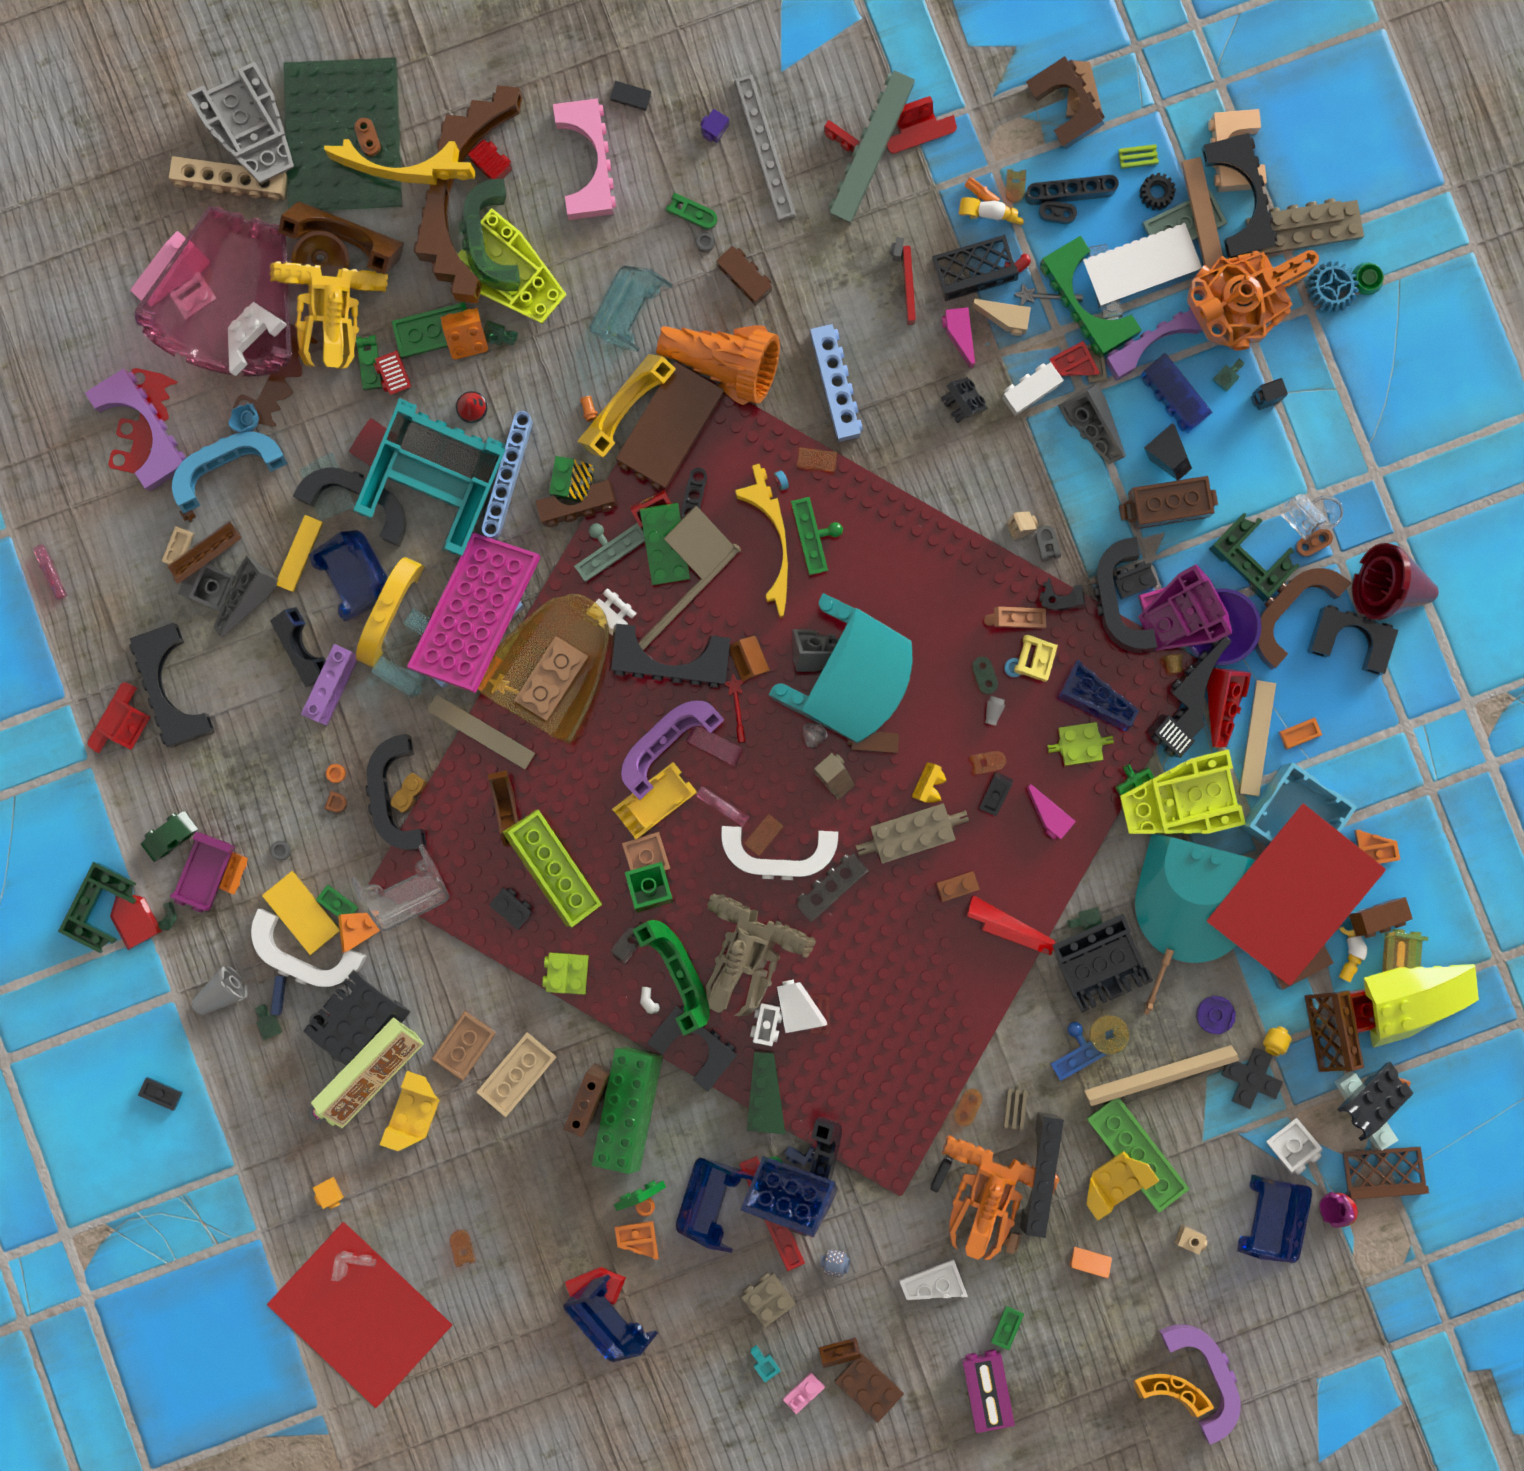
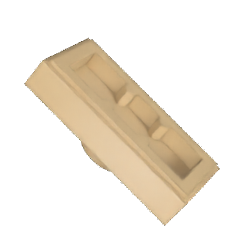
[162,526,195,564]

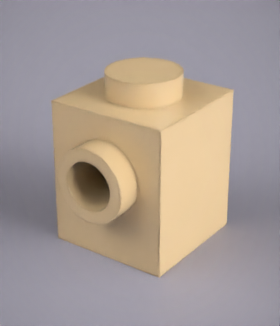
[1174,1224,1207,1255]

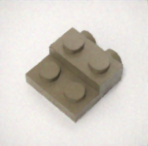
[742,1272,796,1328]

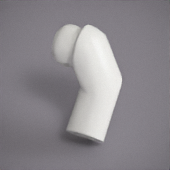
[640,987,660,1014]

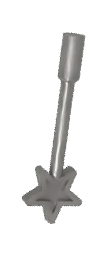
[1015,284,1083,306]

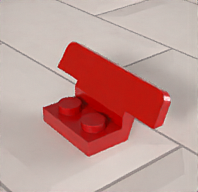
[886,96,957,154]
[87,682,150,753]

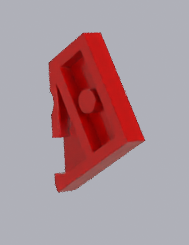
[1049,341,1100,376]

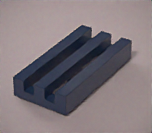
[271,975,287,1015]

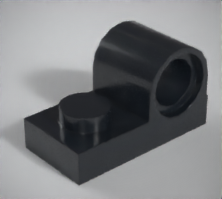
[979,771,1013,817]

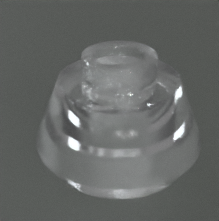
[802,723,828,748]

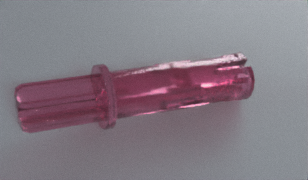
[33,545,68,600]
[696,787,749,827]

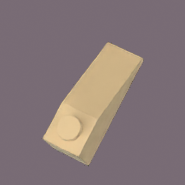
[972,299,1031,336]
[1006,511,1038,540]

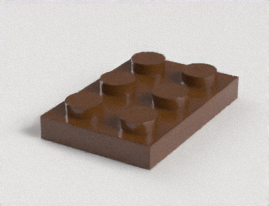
[835,1352,904,1423]

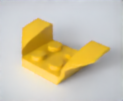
[380,1071,440,1151]
[1087,1151,1160,1220]

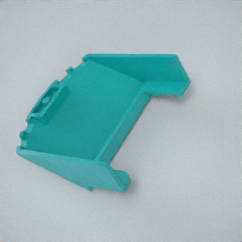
[769,593,913,743]

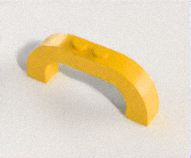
[356,557,425,669]

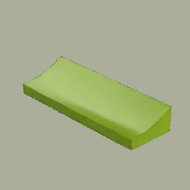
[503,810,602,927]

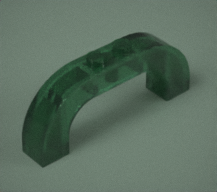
[459,179,521,291]

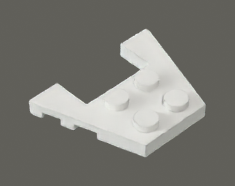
[228,302,287,376]

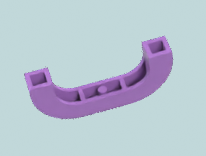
[621,701,724,800]
[1159,1324,1241,1445]

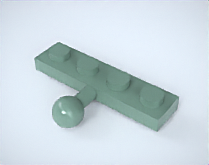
[574,523,645,583]

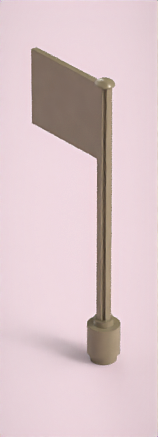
[621,506,741,677]

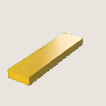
[276,515,323,593]

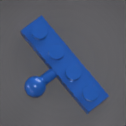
[1050,1022,1128,1081]

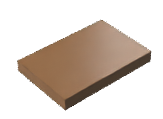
[432,1011,497,1081]

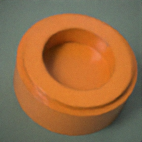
[326,764,346,783]

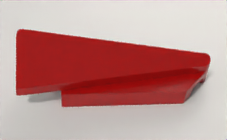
[965,896,1055,956]

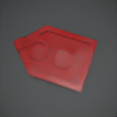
[110,895,162,950]
[565,1267,626,1319]

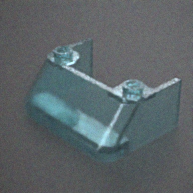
[589,266,673,352]

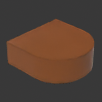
[324,791,347,813]

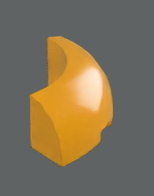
[1133,1374,1214,1417]

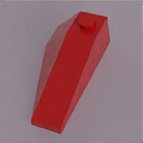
[1207,668,1251,747]

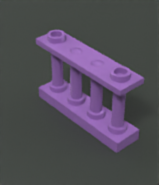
[301,644,358,726]

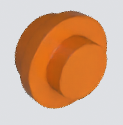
[635,1198,655,1216]

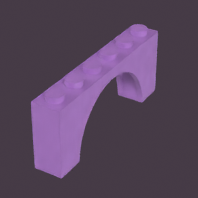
[85,368,186,491]

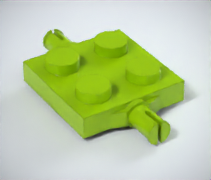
[1047,722,1114,766]

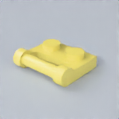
[1014,635,1058,682]

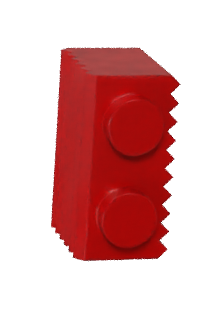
[467,139,512,185]

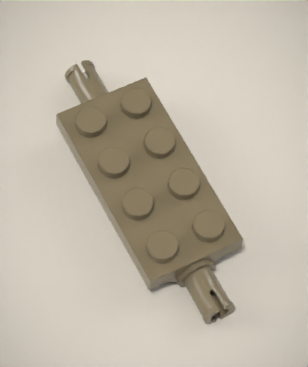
[855,803,969,864]

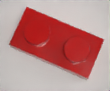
[824,120,859,152]

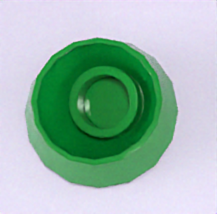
[1352,262,1384,295]

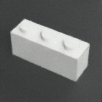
[1002,362,1064,416]

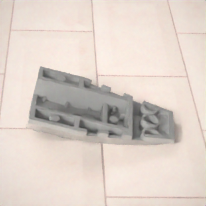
[186,62,294,183]

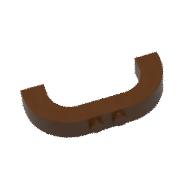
[1255,568,1351,670]

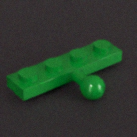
[791,497,843,576]

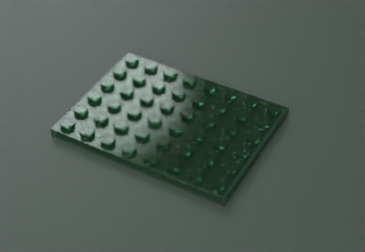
[283,57,402,210]

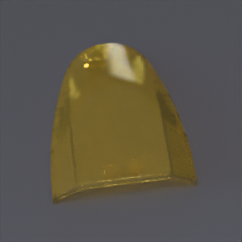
[477,594,609,744]

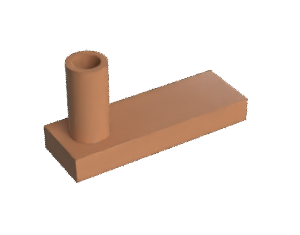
[984,607,1046,629]

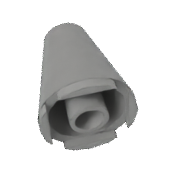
[192,966,248,1015]

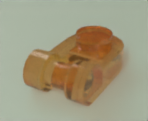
[1005,169,1026,203]
[970,751,1006,775]
[450,1229,476,1267]

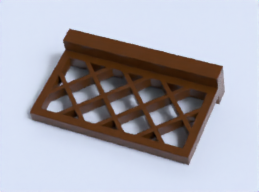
[167,521,242,584]
[1304,990,1364,1072]
[1342,1147,1429,1200]

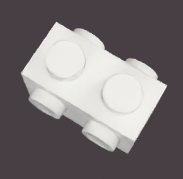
[750,1003,782,1046]

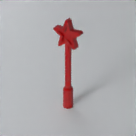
[724,674,746,743]

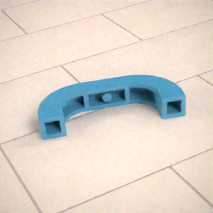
[172,432,288,514]

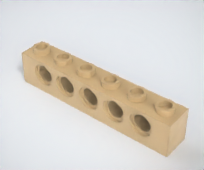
[169,156,288,201]

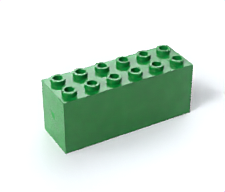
[592,1047,663,1174]

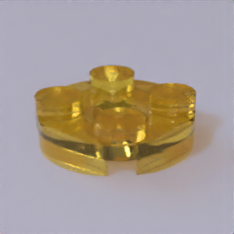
[1089,1015,1129,1054]

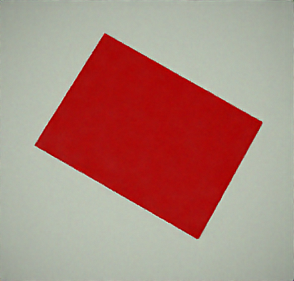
[1207,803,1386,986]
[267,1222,452,1408]

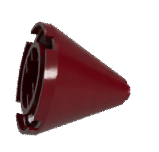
[1352,543,1439,620]

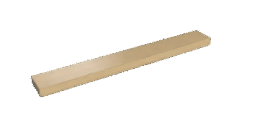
[1084,1045,1239,1106]

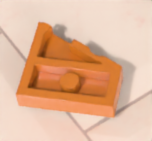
[1354,830,1400,864]
[338,912,380,953]
[615,1220,659,1260]

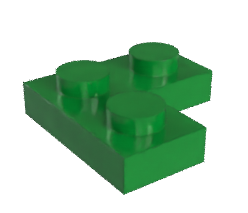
[613,1180,666,1211]

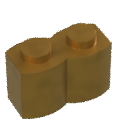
[391,773,427,813]

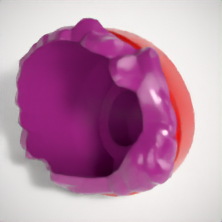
[1319,1192,1358,1228]

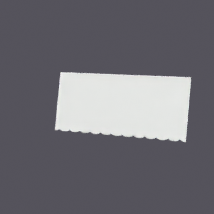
[1083,223,1202,305]

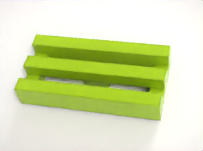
[1118,144,1159,169]

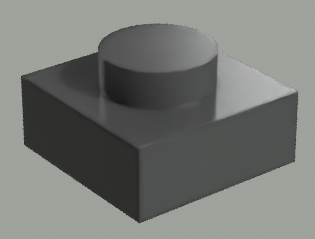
[890,237,904,262]

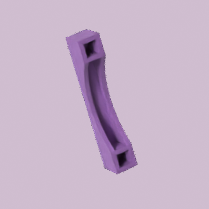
[1105,307,1203,381]

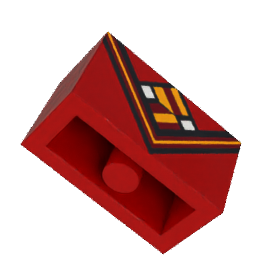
[630,490,672,527]

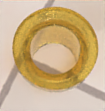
[1163,653,1183,673]

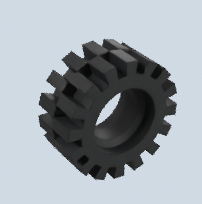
[1139,173,1176,211]

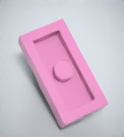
[783,1371,825,1414]

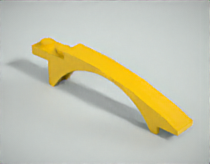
[324,139,475,185]
[735,464,788,618]

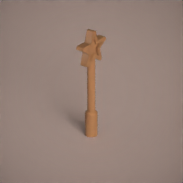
[1144,948,1174,1015]

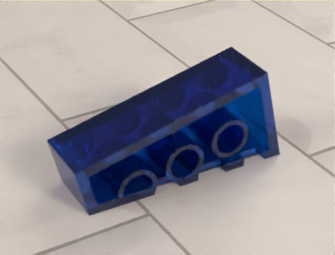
[1057,659,1139,732]

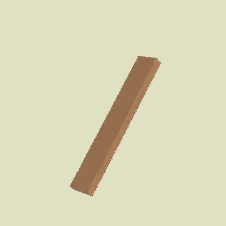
[1181,157,1223,269]

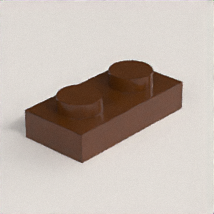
[818,1338,861,1368]

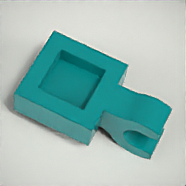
[750,1345,781,1382]

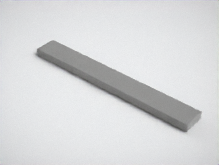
[734,74,796,222]

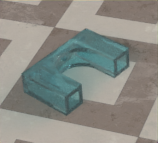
[371,608,430,698]

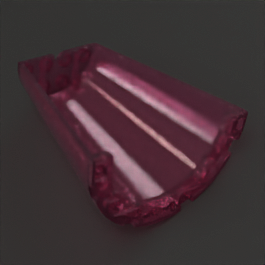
[135,206,292,376]

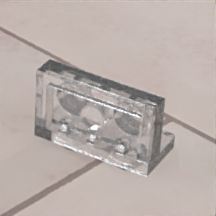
[1280,494,1327,540]

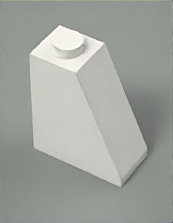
[777,980,827,1033]

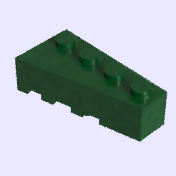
[747,1050,786,1134]

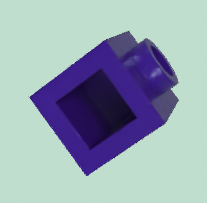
[700,108,729,143]

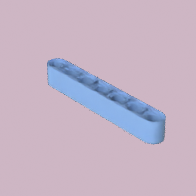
[482,411,533,539]

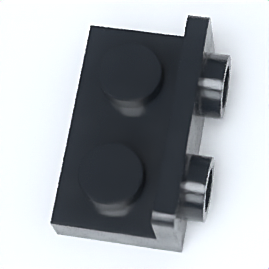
[1113,561,1158,600]
[489,887,534,930]

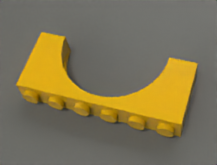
[577,354,676,458]

